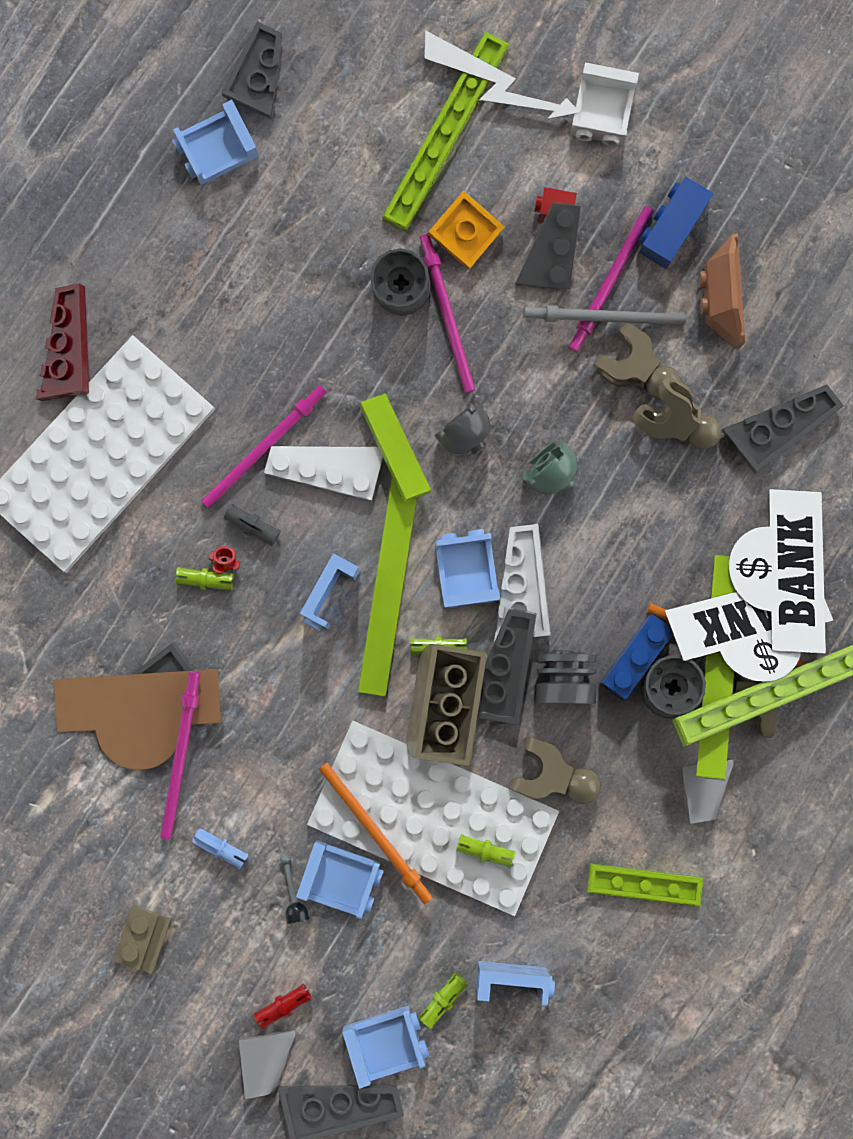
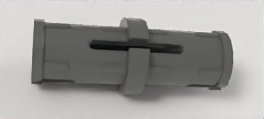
[223,504,281,546]

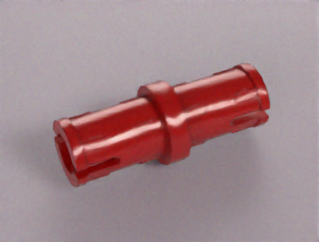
[254,984,312,1029]

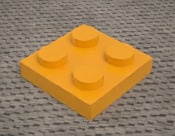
[427,190,505,270]

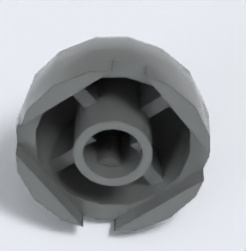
[434,401,491,455]

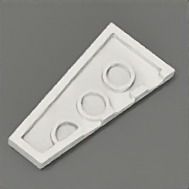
[264,446,383,502]
[494,524,551,641]

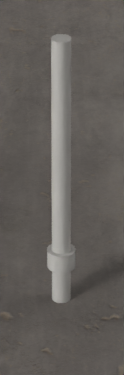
[523,305,686,325]

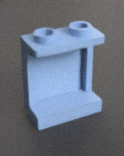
[172,100,259,185]
[435,529,500,609]
[300,553,361,631]
[296,840,384,919]
[475,961,555,1007]
[342,1005,429,1089]

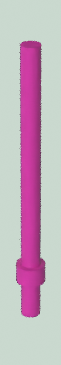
[568,206,654,353]
[419,234,475,393]
[201,385,327,508]
[160,671,200,839]

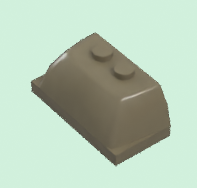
[406,643,487,766]

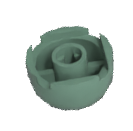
[522,439,578,495]

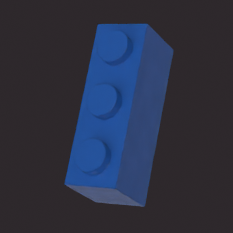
[639,176,714,270]
[599,614,673,700]

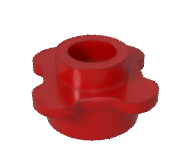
[209,546,240,574]

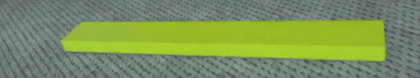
[382,31,509,232]
[358,477,417,697]
[696,555,737,781]
[672,645,853,747]

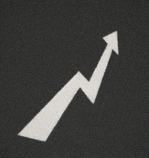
[425,30,580,118]

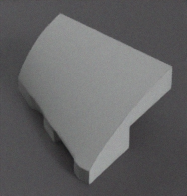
[681,759,734,824]
[239,1029,296,1099]

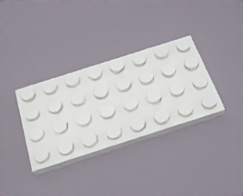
[0,335,215,573]
[307,720,559,916]

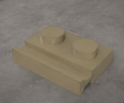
[113,905,172,975]

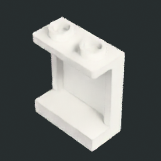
[570,62,639,147]

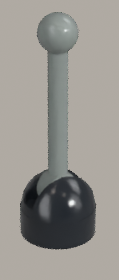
[280,854,309,924]

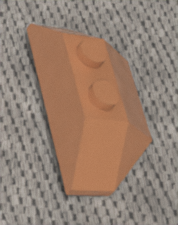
[698,234,746,349]

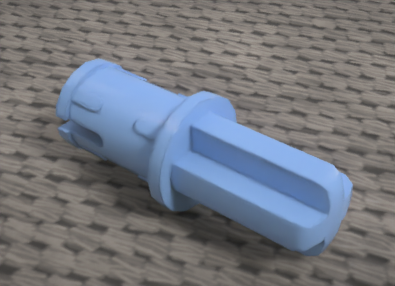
[192,829,248,870]

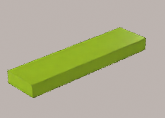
[359,393,431,503]
[587,863,703,907]

